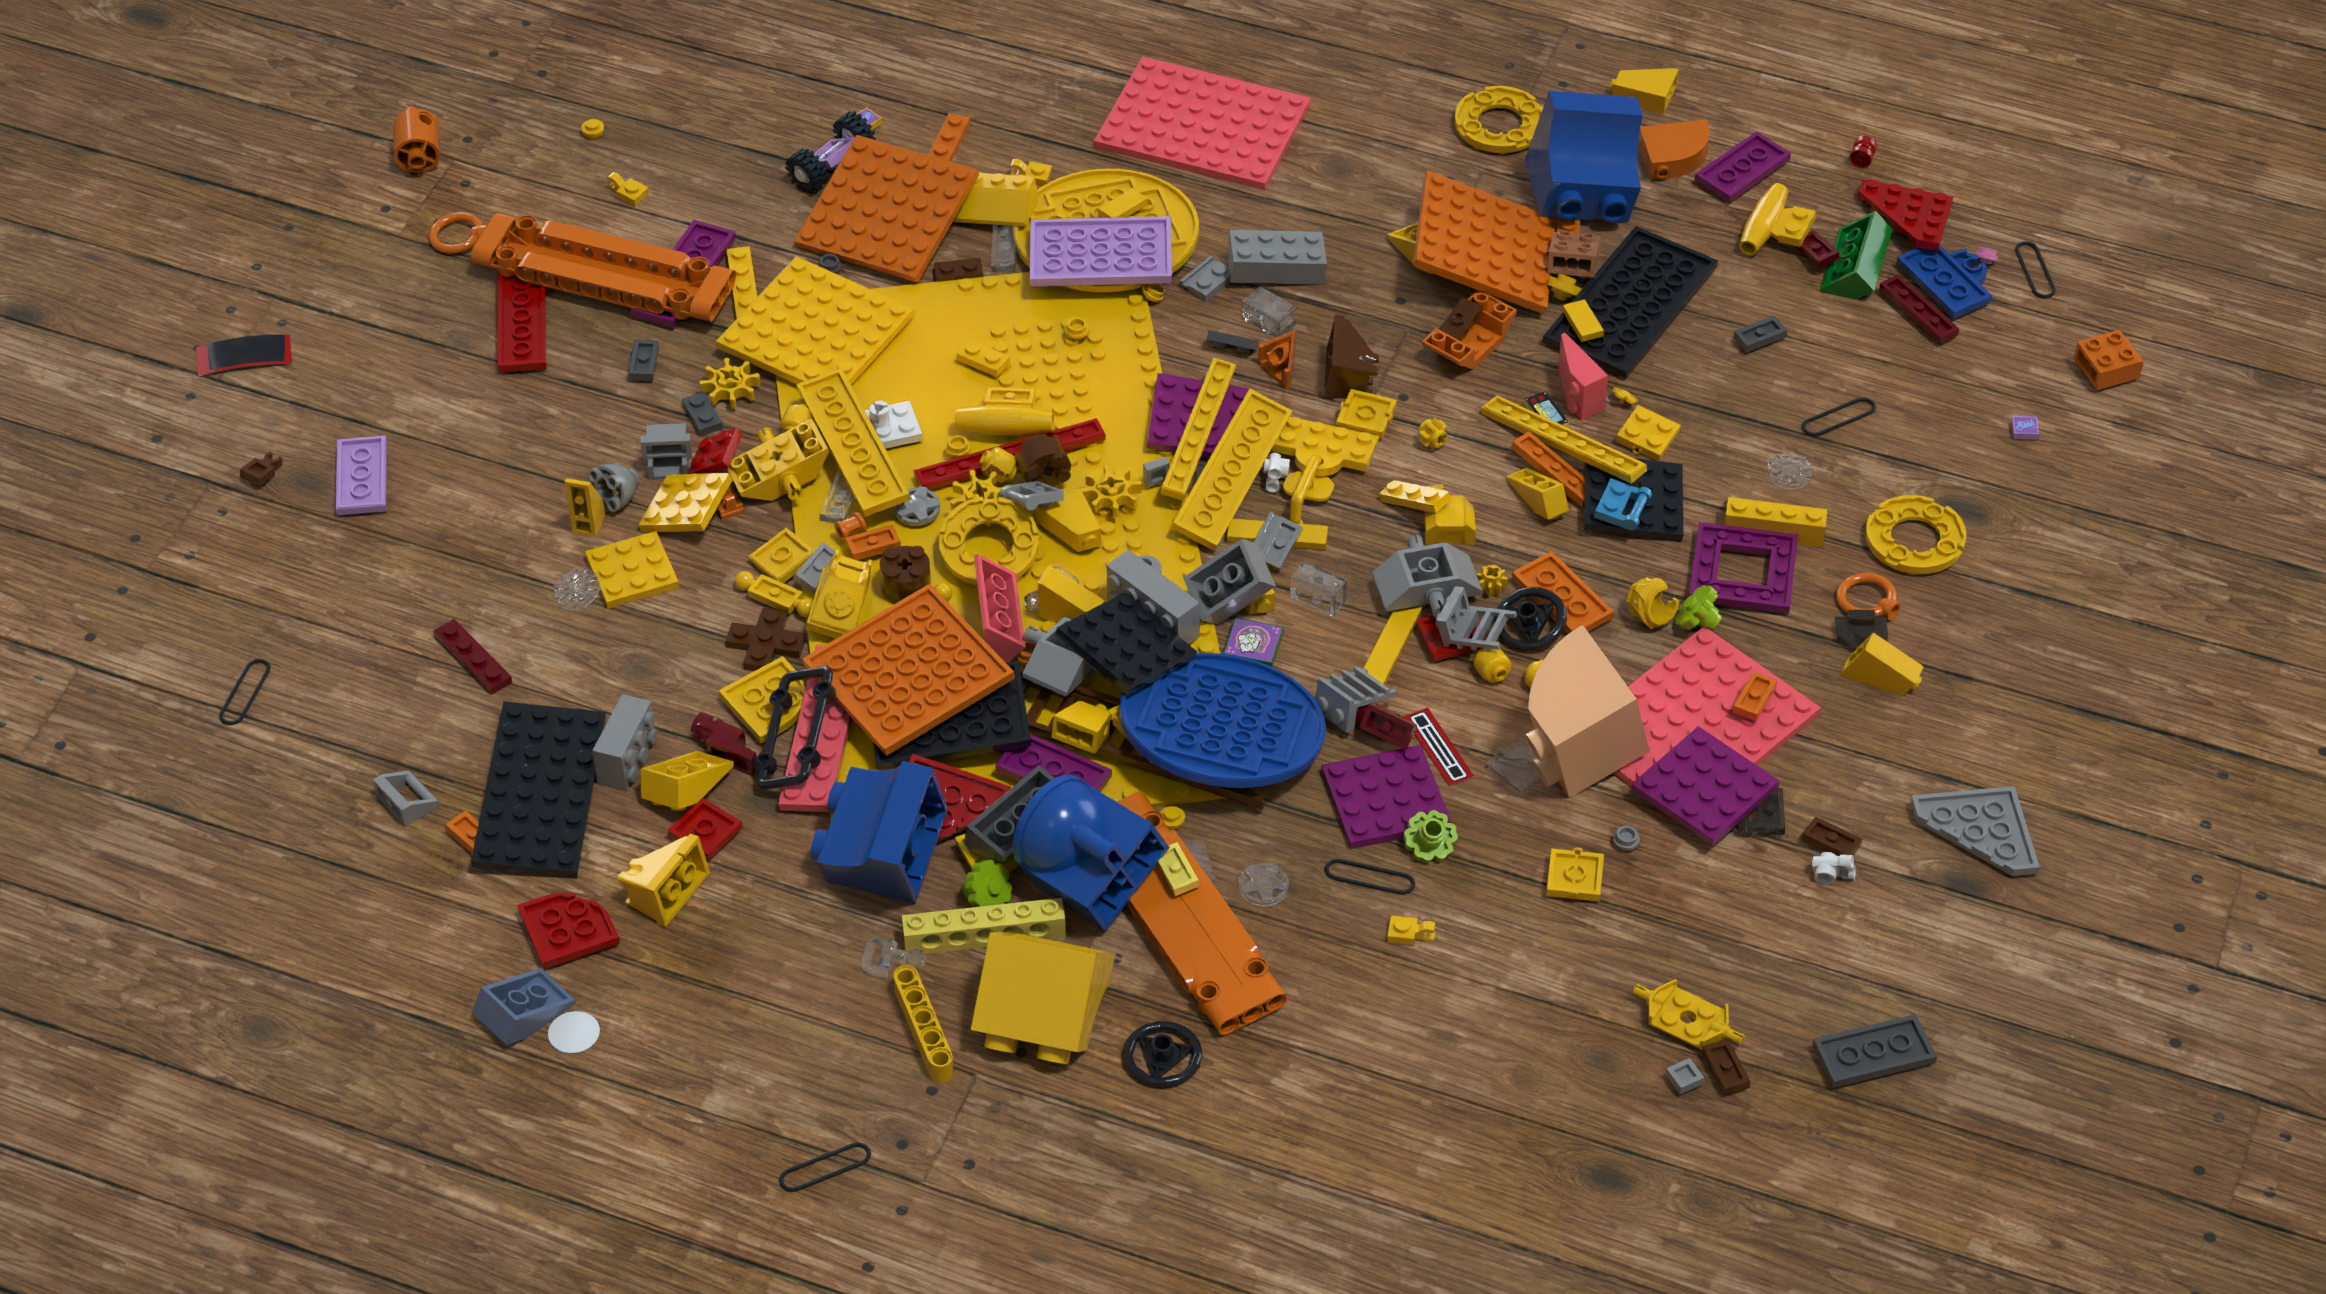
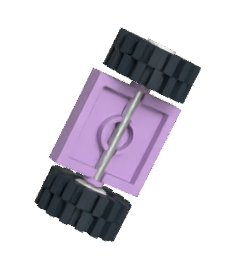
[785,111,875,193]

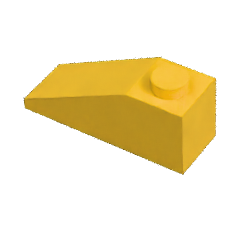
[1506,468,1569,520]
[565,478,605,537]

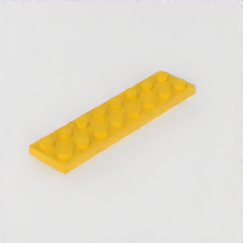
[796,368,911,517]
[1171,389,1292,551]

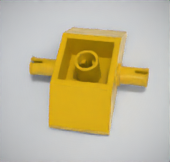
[727,418,829,501]

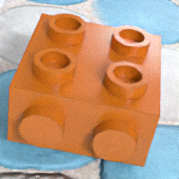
[2074,330,2143,390]

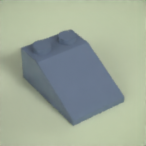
[472,968,576,1045]

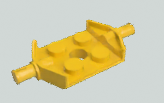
[1632,979,1745,1050]

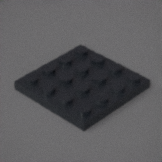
[1583,458,1683,542]
[1055,593,1197,696]

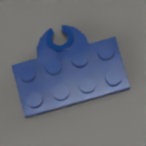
[1896,246,1992,319]

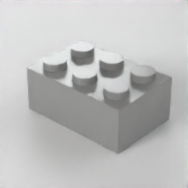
[1183,539,1276,625]
[592,694,658,791]

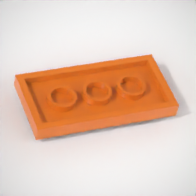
[1512,551,1614,634]

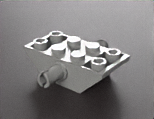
[1372,535,1483,618]
[1022,617,1101,697]

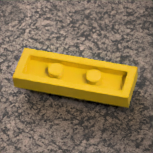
[1379,480,1451,513]

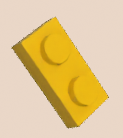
[957,339,1010,377]

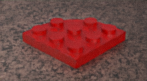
[517,893,620,970]

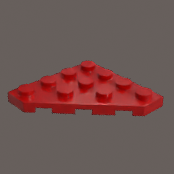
[1857,179,1953,251]
[909,754,1011,842]

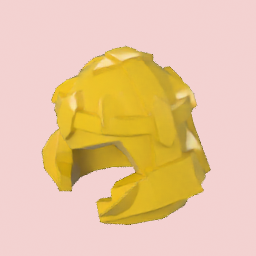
[1626,577,1679,629]

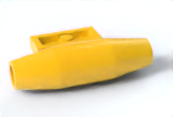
[1739,183,1816,255]
[955,387,1054,436]

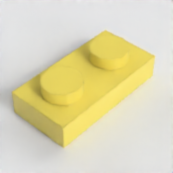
[1157,842,1199,896]

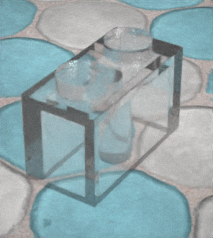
[1242,286,1297,338]
[1290,561,1347,617]

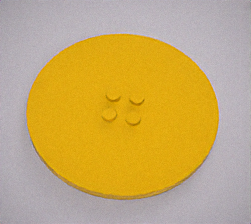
[1013,169,1199,292]

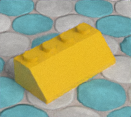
[953,172,1038,227]
[1725,497,1828,548]

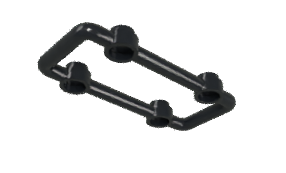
[754,666,836,790]

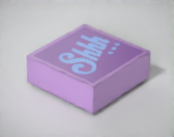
[2011,416,2039,440]

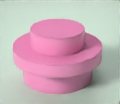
[1974,246,1998,264]

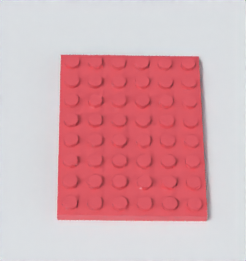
[1094,57,1311,190]
[1613,628,1821,787]

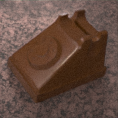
[1324,314,1379,400]

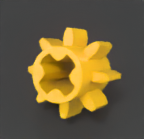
[1418,418,1448,449]
[1477,565,1508,596]

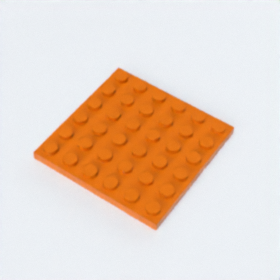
[794,135,979,283]
[1413,170,1555,314]
[802,584,1015,756]

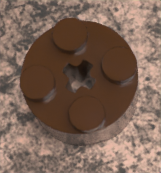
[1015,434,1071,487]
[880,546,931,602]

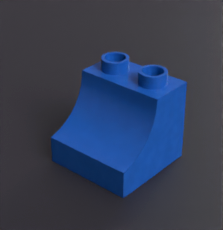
[1524,91,1643,223]
[811,761,948,904]

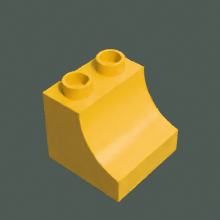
[971,932,1116,1064]

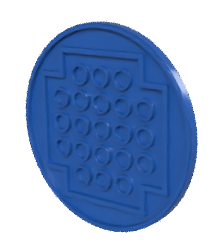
[1119,653,1326,788]

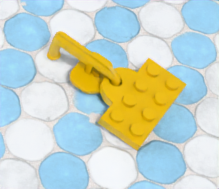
[1272,417,1379,524]

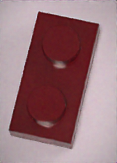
[1795,230,1840,269]

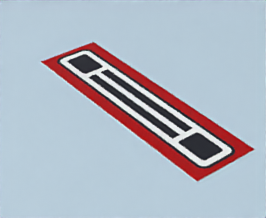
[1403,707,1475,786]

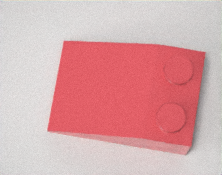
[1558,333,1608,421]

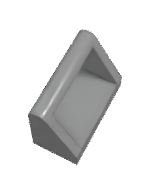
[373,771,440,827]

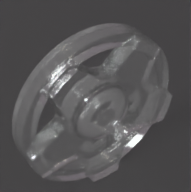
[1239,863,1289,906]

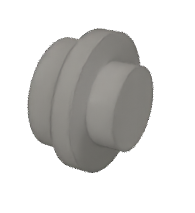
[1613,826,1640,851]

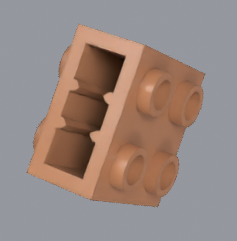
[1548,230,1600,279]

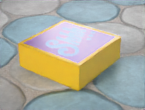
[857,107,882,130]

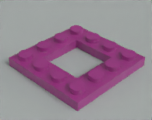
[1689,522,1798,614]

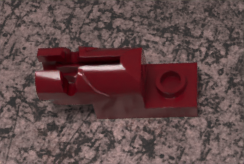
[1355,702,1417,749]
[690,712,757,776]

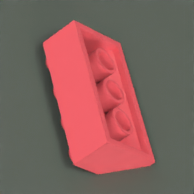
[974,554,1026,662]

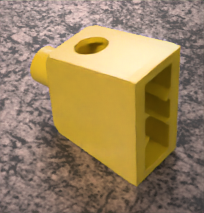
[1051,701,1111,754]

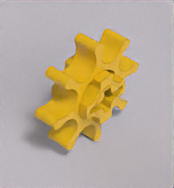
[699,358,760,409]
[1081,464,1142,517]
[950,470,1009,526]

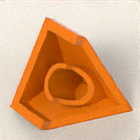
[1258,330,1296,389]

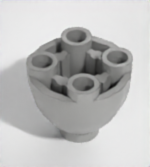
[588,463,640,513]

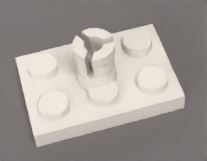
[865,401,922,449]

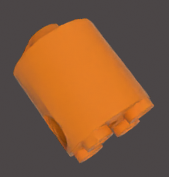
[393,106,440,173]

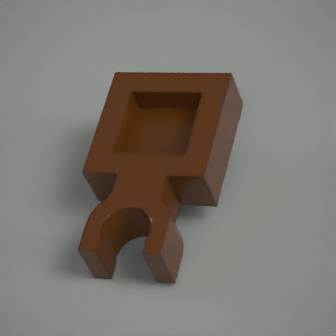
[240,451,283,487]

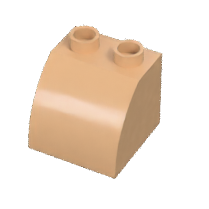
[1525,625,1649,798]

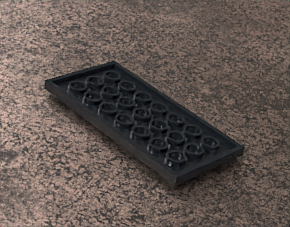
[1543,226,1718,378]
[471,701,606,879]

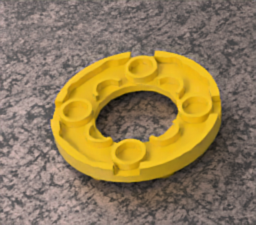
[1455,86,1543,155]
[1865,495,1966,575]
[939,497,1039,586]

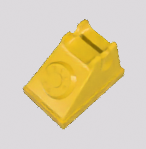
[805,549,872,639]
[617,834,710,927]

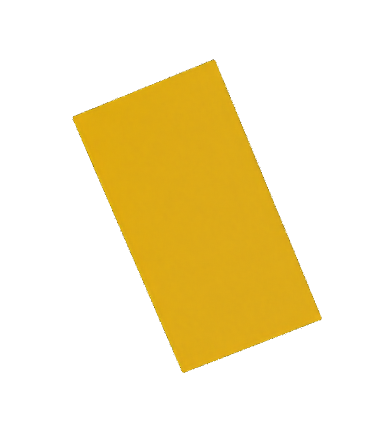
[776,272,1226,821]

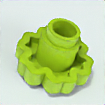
[1675,585,1722,631]
[1403,810,1458,864]
[963,860,1012,907]

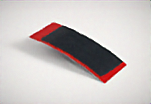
[196,334,292,376]

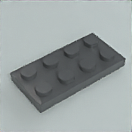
[1813,1014,1937,1088]

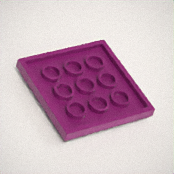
[1146,373,1253,459]
[1631,726,1780,846]
[1321,744,1452,849]

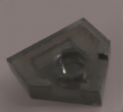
[1834,610,1888,651]

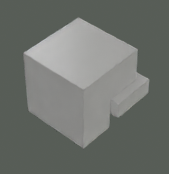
[641,423,692,480]

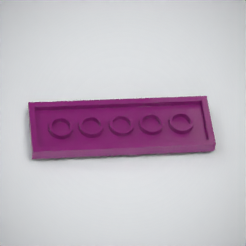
[630,220,736,328]

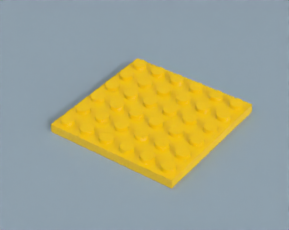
[716,256,914,385]

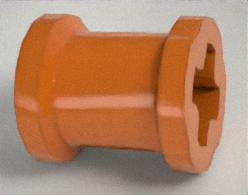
[834,512,867,542]

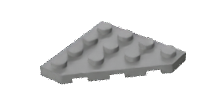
[1911,786,2040,876]

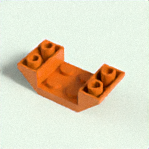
[1422,290,1517,369]

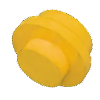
[581,119,604,140]
[1142,284,1165,302]
[1065,317,1089,339]
[946,435,970,458]
[1160,806,1185,831]

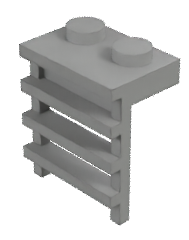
[1436,586,1517,652]
[1315,666,1397,732]

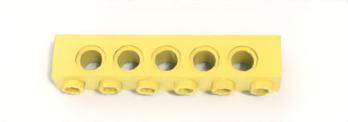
[902,898,1066,956]

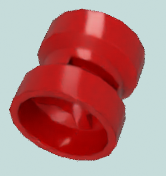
[1849,136,1877,168]

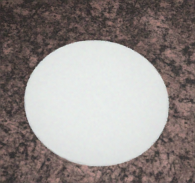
[548,1011,600,1053]

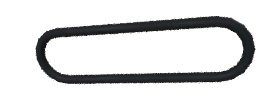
[2015,241,2056,298]
[1802,397,1876,436]
[219,659,271,725]
[1325,859,1415,894]
[779,1142,871,1191]

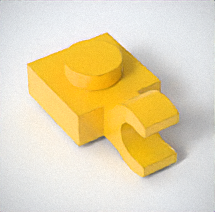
[1010,159,1052,186]
[607,172,649,207]
[1387,915,1435,946]

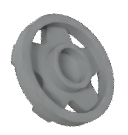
[894,486,940,526]

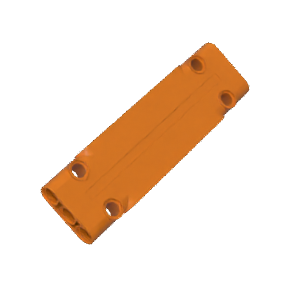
[471,213,736,322]
[1117,792,1287,1035]

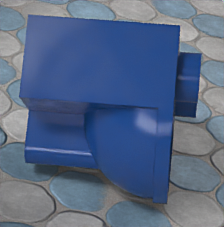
[1013,775,1170,931]

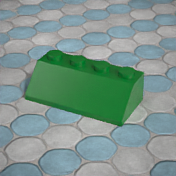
[1820,211,1893,300]

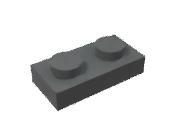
[1733,316,1787,353]
[1207,330,1259,353]
[629,340,659,381]
[682,392,723,436]

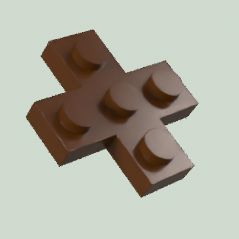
[725,608,806,671]

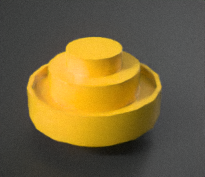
[1547,273,1582,301]

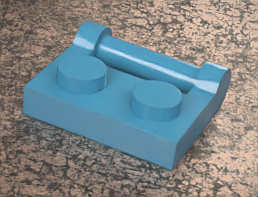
[1594,479,1652,530]

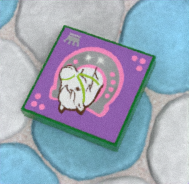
[1223,618,1284,667]

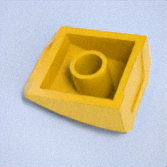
[1424,495,1476,545]

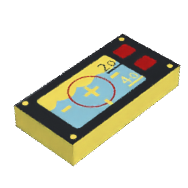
[1524,391,1569,428]

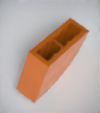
[1638,119,1710,180]

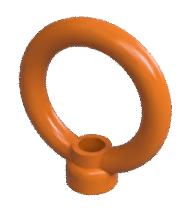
[429,212,487,254]
[1836,573,1901,621]

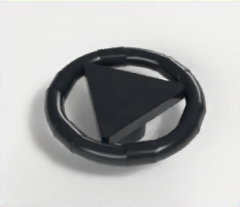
[1494,587,1567,651]
[1122,1021,1203,1088]

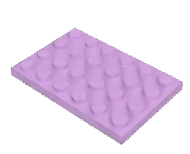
[1030,216,1172,287]

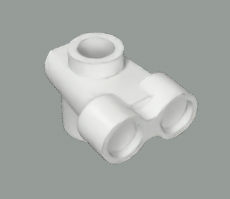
[1263,453,1290,493]
[1812,852,1856,884]

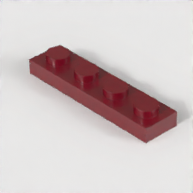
[1879,274,1959,345]
[433,619,512,695]

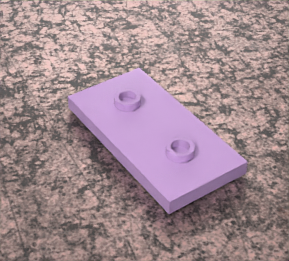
[336,436,387,515]

